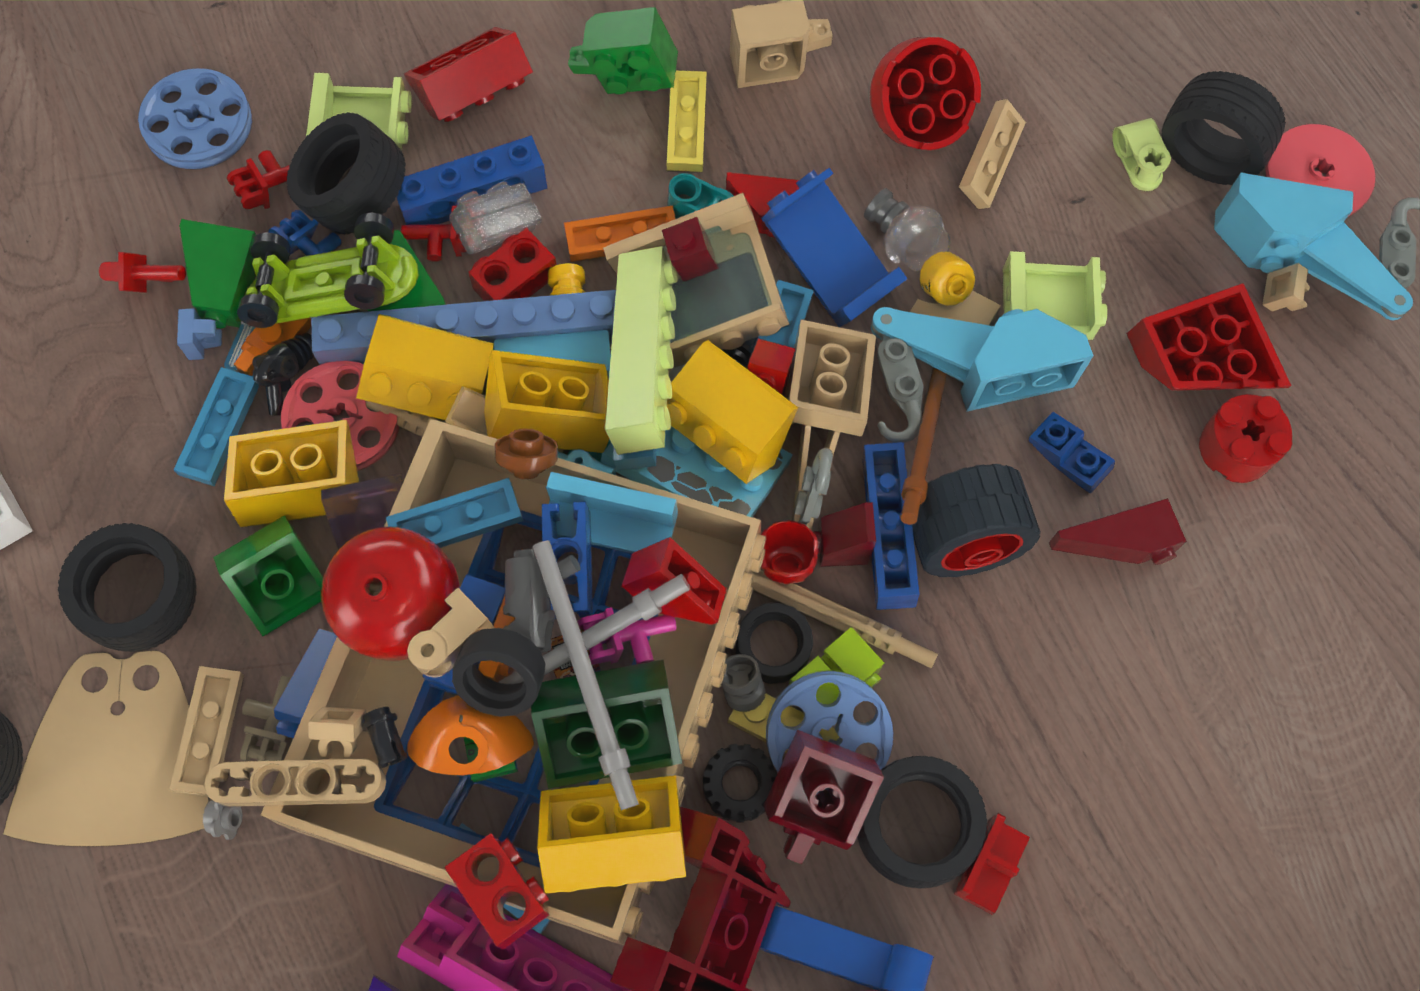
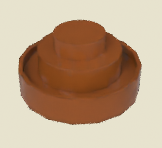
[495,429,558,480]

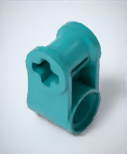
[667,173,734,219]

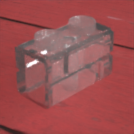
[449,182,542,255]

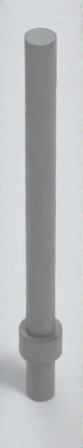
[532,540,639,811]
[459,574,690,723]

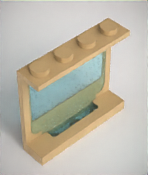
[603,193,790,373]

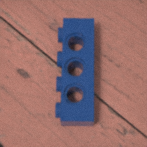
[396,135,547,225]
[862,442,920,610]

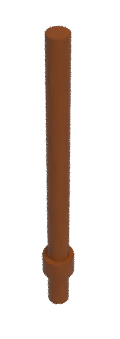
[900,367,947,525]

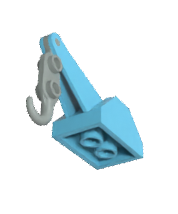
[1214,173,1420,320]
[871,307,1093,443]

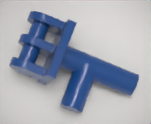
[268,210,342,256]

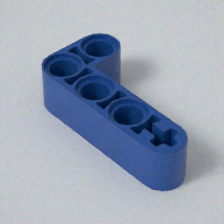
[759,906,934,991]

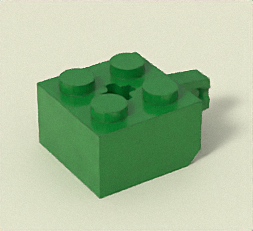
[568,7,678,94]

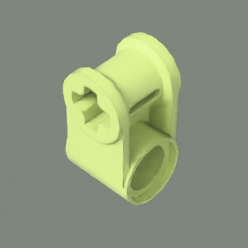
[1112,118,1171,191]

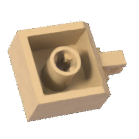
[730,0,833,88]

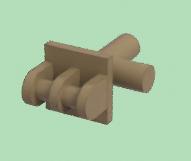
[240,676,292,761]

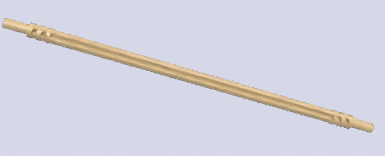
[366,401,938,668]

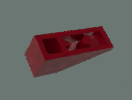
[1049,498,1187,565]

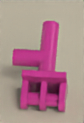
[577,607,676,665]

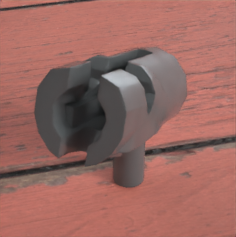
[503,549,580,653]

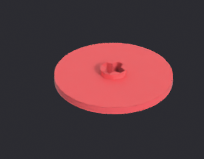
[1265,124,1375,217]

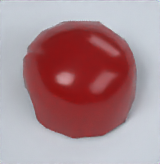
[760,520,818,585]

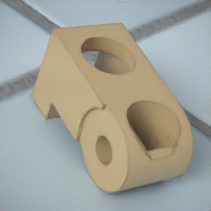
[407,588,495,678]

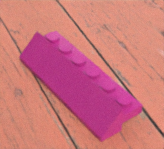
[397,884,631,991]

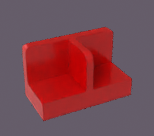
[954,813,1030,915]

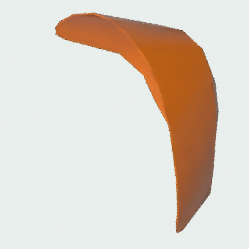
[407,695,534,775]

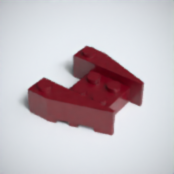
[610,806,791,991]

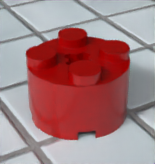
[1199,394,1292,483]

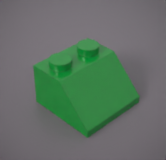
[213,515,323,637]

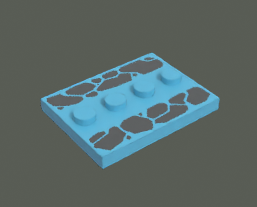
[600,426,793,517]

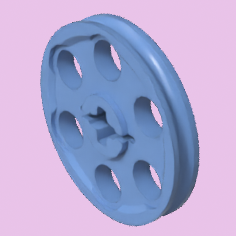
[138,68,252,169]
[766,671,893,795]

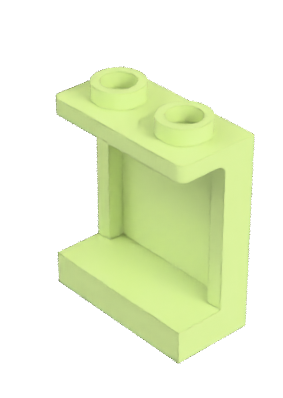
[306,73,412,151]
[1003,251,1107,340]

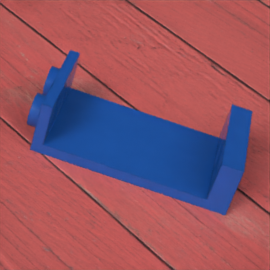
[761,168,907,328]

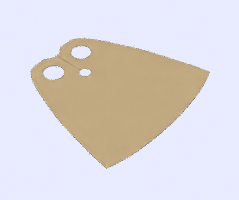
[3,651,209,846]

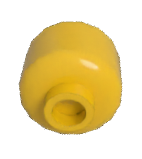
[919,252,975,306]

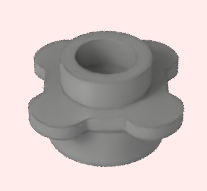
[203,800,242,840]

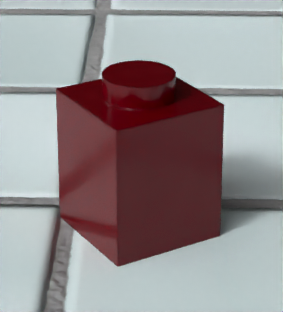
[662,217,719,282]

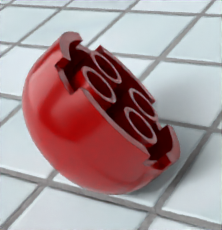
[870,37,981,150]
[321,527,460,661]

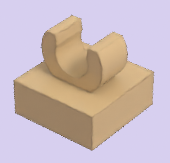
[1263,263,1310,311]
[308,707,366,758]

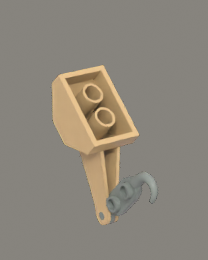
[784,320,876,531]

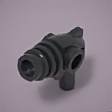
[253,333,314,416]

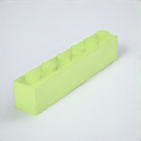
[605,246,678,455]

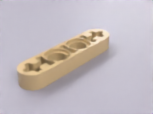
[204,759,386,807]

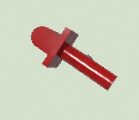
[227,150,290,209]
[401,206,483,262]
[99,252,186,293]

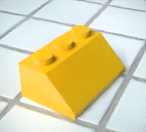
[356,314,494,420]
[667,340,798,484]
[484,350,609,453]
[224,420,359,527]
[537,775,686,894]

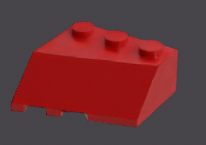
[1126,283,1291,390]

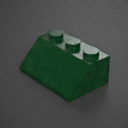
[531,659,682,789]

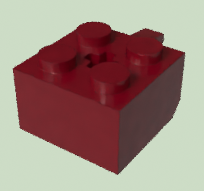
[763,730,884,864]

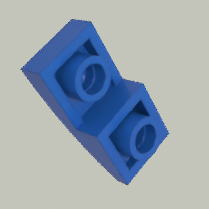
[1029,412,1115,494]

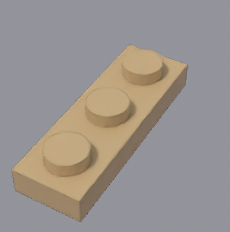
[959,99,1026,209]
[169,666,244,796]

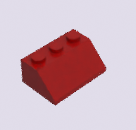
[403,27,533,122]

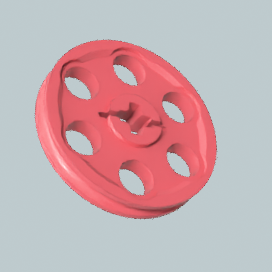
[281,361,399,471]

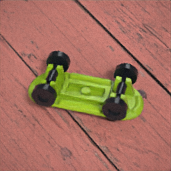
[237,213,419,328]

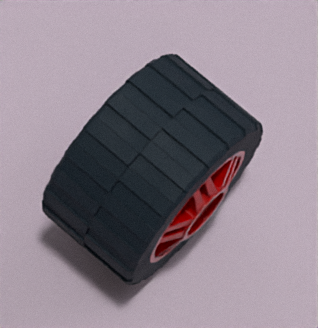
[912,464,1041,577]

